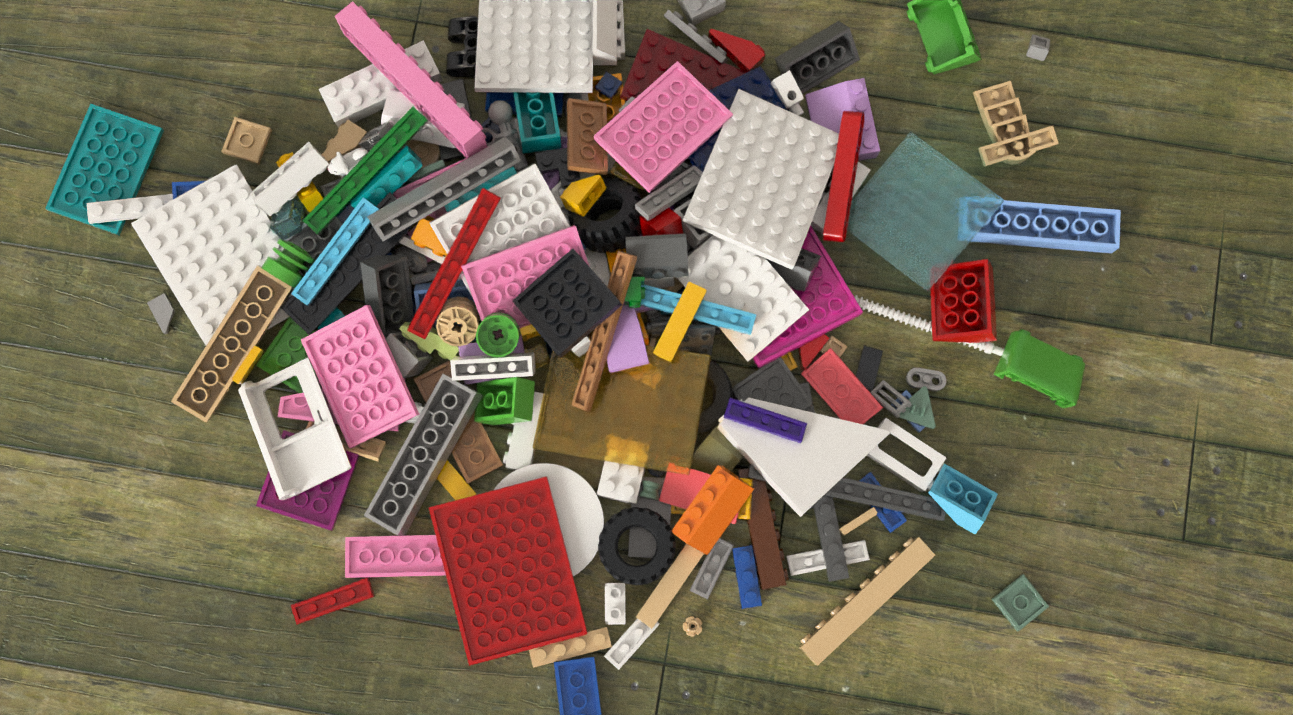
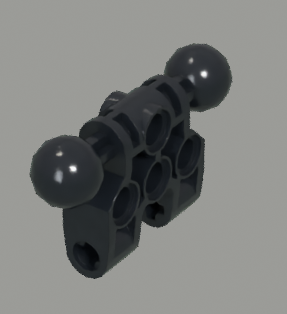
[446,16,478,77]

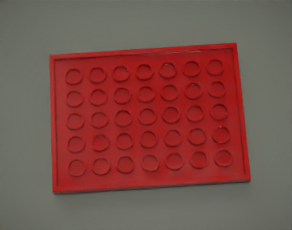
[429,476,588,666]

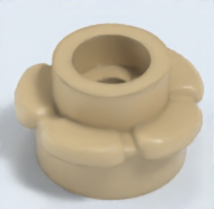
[683,616,703,637]

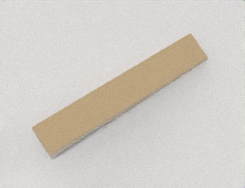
[636,543,704,629]

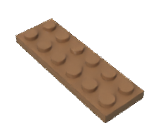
[414,361,504,484]

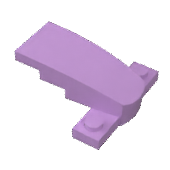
[607,303,653,373]

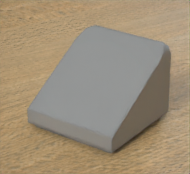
[1026,34,1050,61]

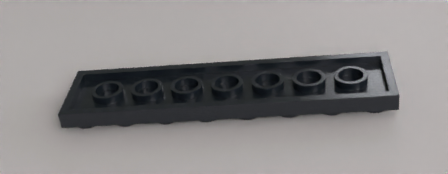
[280,192,419,335]

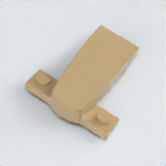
[973,81,1059,167]

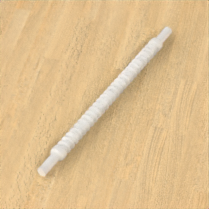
[854,295,1004,356]

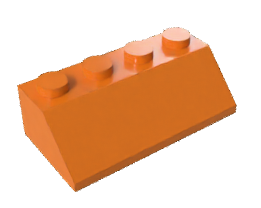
[672,465,754,555]

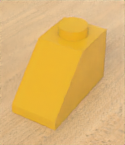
[560,175,606,217]

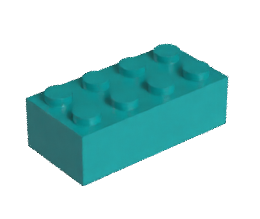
[513,92,561,154]

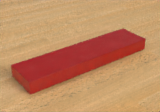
[291,577,375,624]

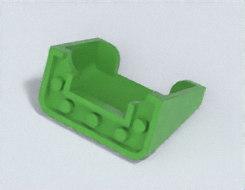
[907,0,982,75]
[993,329,1086,408]

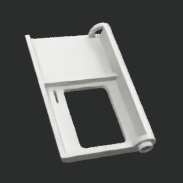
[238,358,351,500]

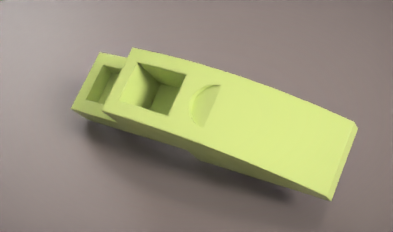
[399,322,460,361]

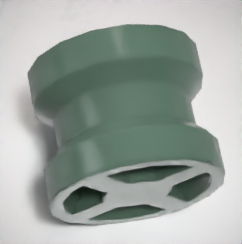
[639,480,662,501]

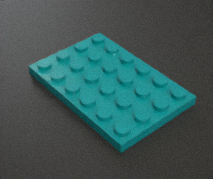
[45,103,164,236]

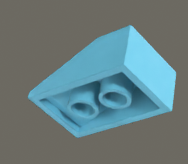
[929,464,998,534]

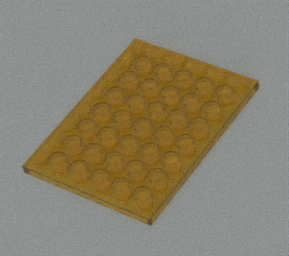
[532,337,711,475]

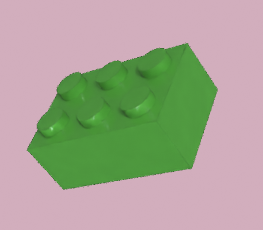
[474,377,535,425]

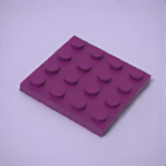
[256,430,359,531]

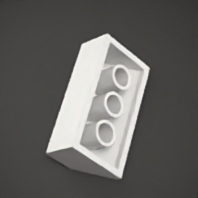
[593,0,621,65]
[381,89,465,148]

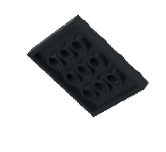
[512,249,623,358]

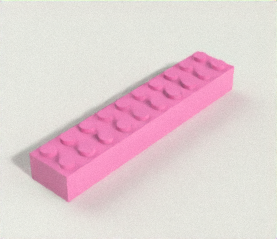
[335,1,487,158]

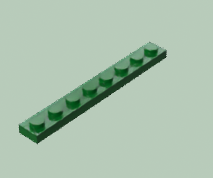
[302,107,428,235]

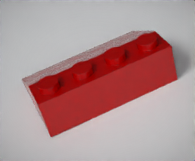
[930,259,997,343]

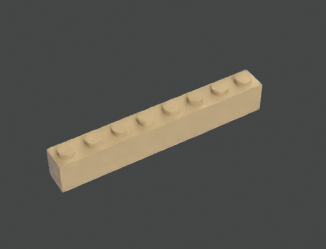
[799,537,935,666]

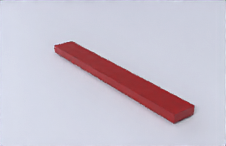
[407,188,501,339]

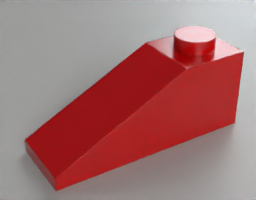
[708,29,766,74]

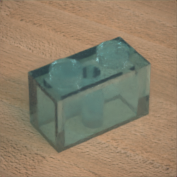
[270,196,305,240]

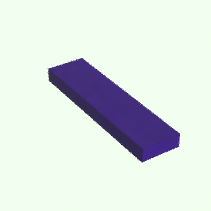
[723,398,807,444]

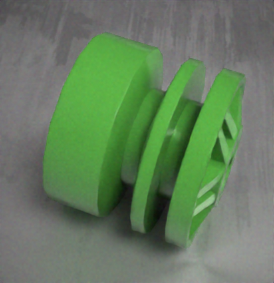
[261,238,316,288]
[476,312,520,357]

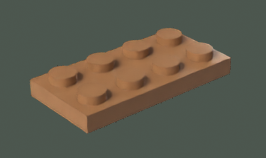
[567,98,608,175]

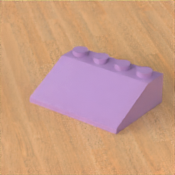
[805,78,880,161]

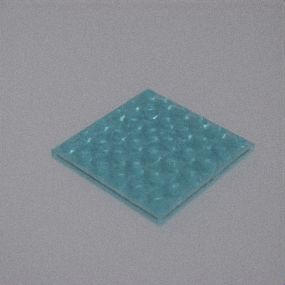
[847,132,1004,292]

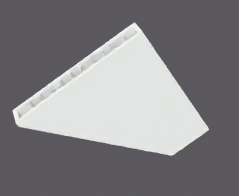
[717,398,890,517]

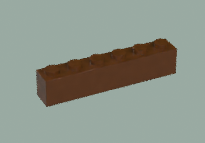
[737,468,789,590]

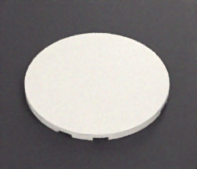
[494,463,604,576]

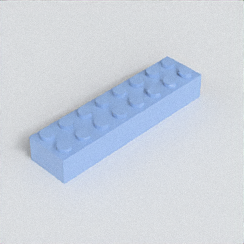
[958,197,1121,253]

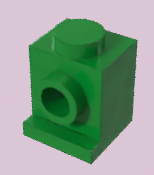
[624,277,645,308]

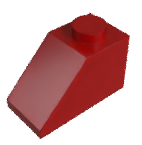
[798,334,829,371]

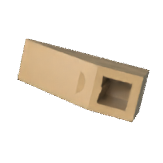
[322,120,367,170]

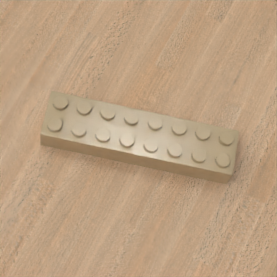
[171,265,294,423]

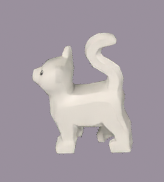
[327,147,368,178]

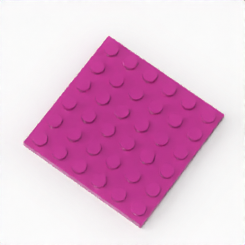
[753,225,863,368]

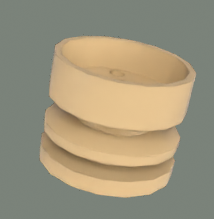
[436,296,480,346]

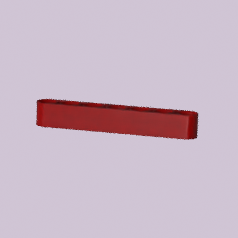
[823,111,865,242]

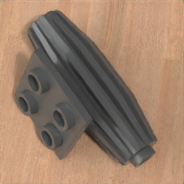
[645,313,724,359]

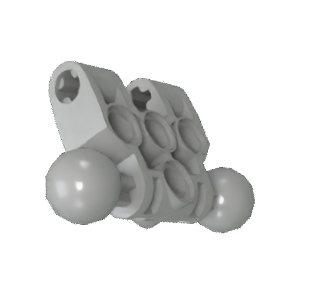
[482,100,528,172]

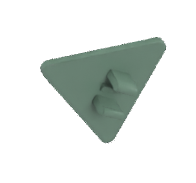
[899,386,936,429]

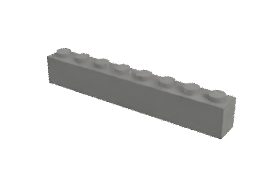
[367,137,521,241]

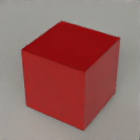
[639,208,683,236]

